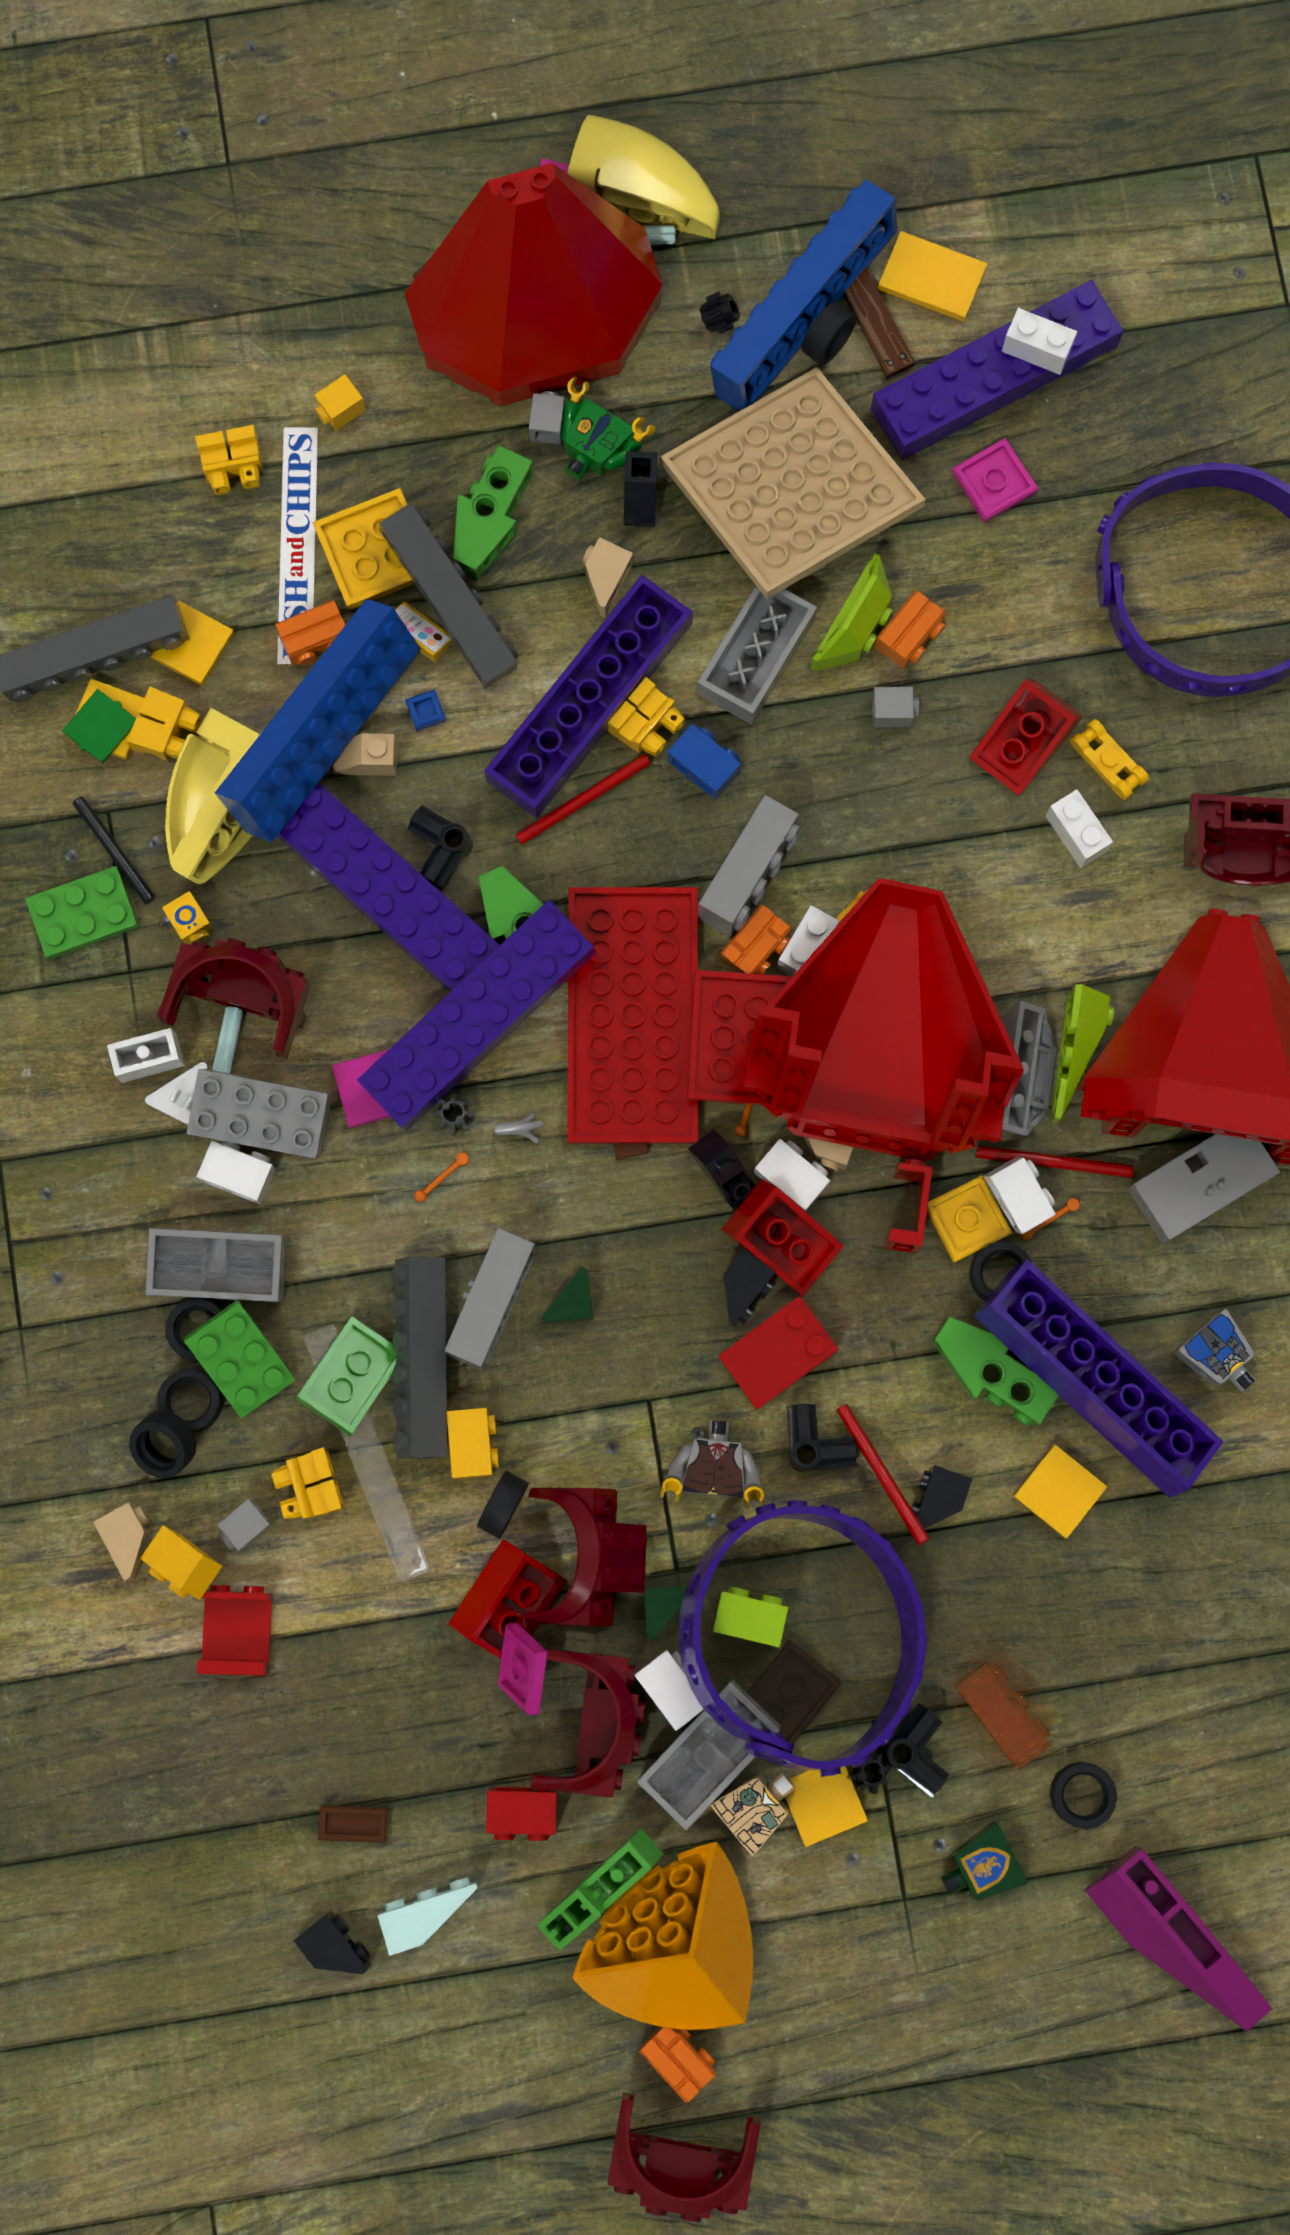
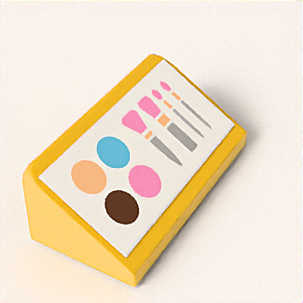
[395,601,453,663]

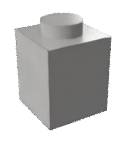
[529,392,565,445]
[872,687,919,728]
[218,1499,274,1551]

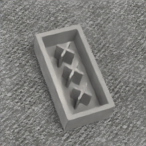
[697,586,817,725]
[698,795,800,938]
[186,1069,332,1159]

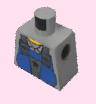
[1173,1309,1256,1392]

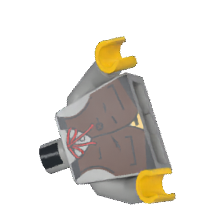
[660,1420,764,1509]

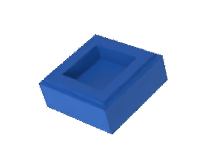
[405,689,446,732]

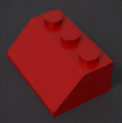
[448,1539,567,1659]

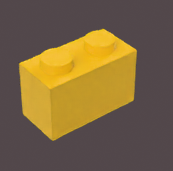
[447,1408,499,1480]
[140,1525,222,1600]

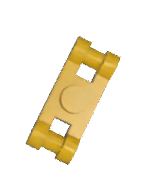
[1070,719,1149,800]

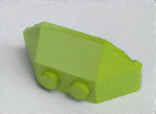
[811,552,894,671]

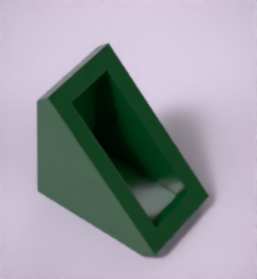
[541,1267,593,1325]
[645,1586,688,1641]

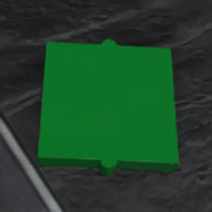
[62,689,136,764]

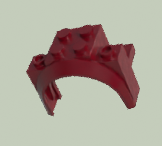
[1183,793,1290,886]
[157,938,311,1059]
[524,1488,647,1626]
[531,1648,645,1798]
[607,2092,761,2222]

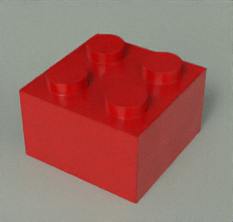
[486,1786,559,1841]

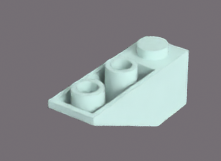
[378,1877,479,1956]

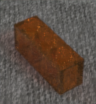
[953,1661,1051,1770]

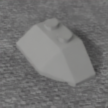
[1002,1001,1057,1136]

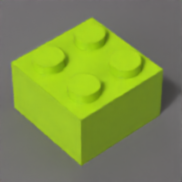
[712,1586,789,1648]

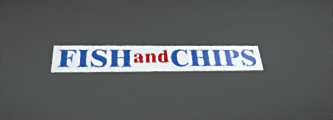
[277,427,318,664]

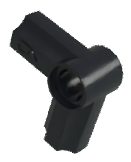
[407,805,473,890]
[786,1404,857,1472]
[882,1703,949,1797]

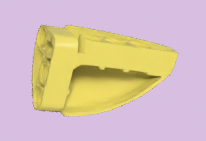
[567,114,720,239]
[165,708,260,884]

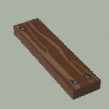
[840,267,915,379]

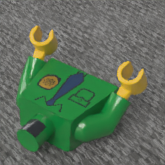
[561,377,655,480]

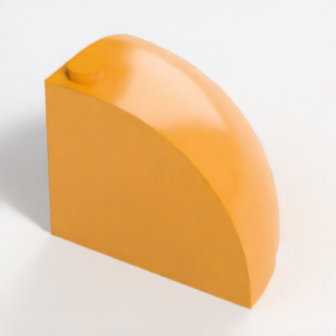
[573,1842,753,2030]

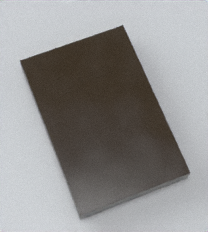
[740,1639,842,1745]

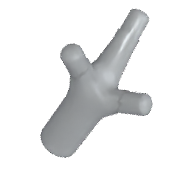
[495,1113,543,1144]

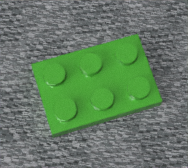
[25,866,139,960]
[183,1300,296,1419]
[295,1316,396,1436]

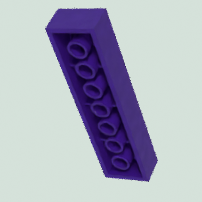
[871,279,1123,461]
[484,575,693,819]
[277,783,500,992]
[357,900,597,1131]
[974,1259,1224,1498]

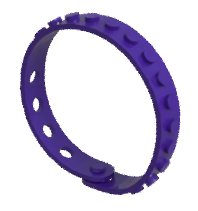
[1096,462,1290,697]
[679,1501,927,1777]

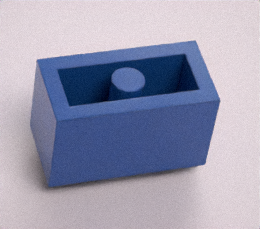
[667,724,741,801]

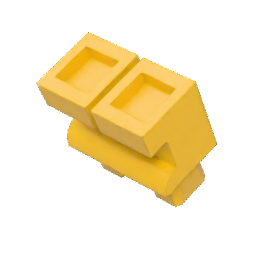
[195,424,263,495]
[608,677,685,757]
[127,686,202,762]
[271,1447,345,1519]

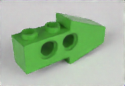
[453,446,534,580]
[478,866,567,985]
[932,1317,1059,1427]
[537,1828,664,1951]

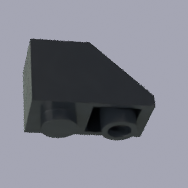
[624,451,658,527]
[688,1129,756,1209]
[723,1248,776,1327]
[911,1465,973,1529]
[294,1911,371,1974]

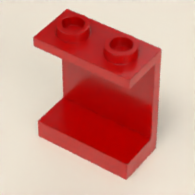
[884,1159,932,1254]
[197,1585,273,1676]

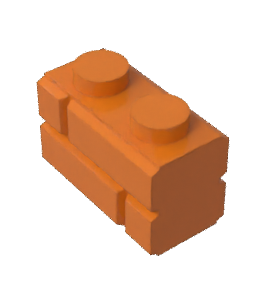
[875,590,946,669]
[275,600,345,666]
[720,904,792,975]
[639,2026,716,2104]

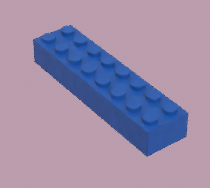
[710,179,897,412]
[215,599,421,843]

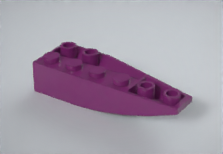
[1085,1845,1272,2031]

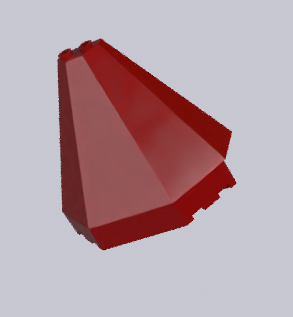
[404,163,663,406]
[744,878,1024,1161]
[1076,909,1290,1165]

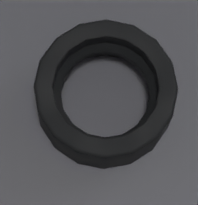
[801,302,856,366]
[969,1241,1032,1301]
[165,1298,222,1362]
[157,1369,223,1432]
[129,1411,197,1478]
[477,1471,529,1539]
[1050,1762,1117,1829]

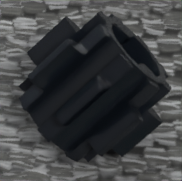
[699,291,740,334]
[847,1754,891,1794]

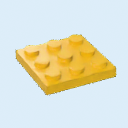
[312,488,415,610]

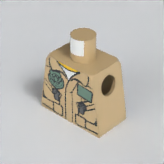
[710,1772,795,1856]

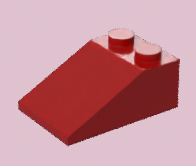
[969,678,1083,796]
[721,1179,844,1297]
[718,1296,839,1410]

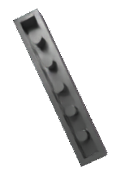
[379,503,519,689]
[0,595,190,702]
[392,1256,447,1459]

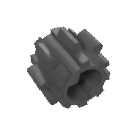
[433,1094,475,1136]

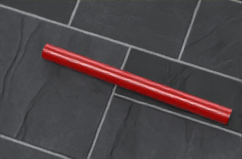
[515,754,651,845]
[975,1145,1133,1178]
[837,1404,930,1546]

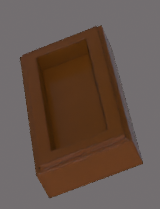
[318,1805,389,1843]

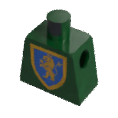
[940,1821,1028,1900]

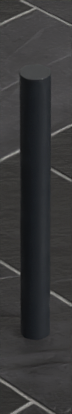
[72,796,155,904]

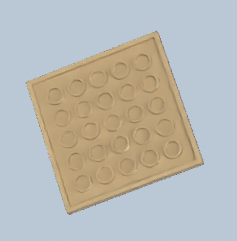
[660,367,926,599]

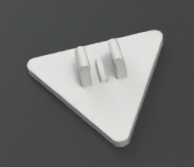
[145,1062,208,1125]

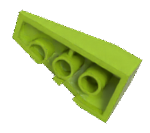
[1050,984,1114,1124]

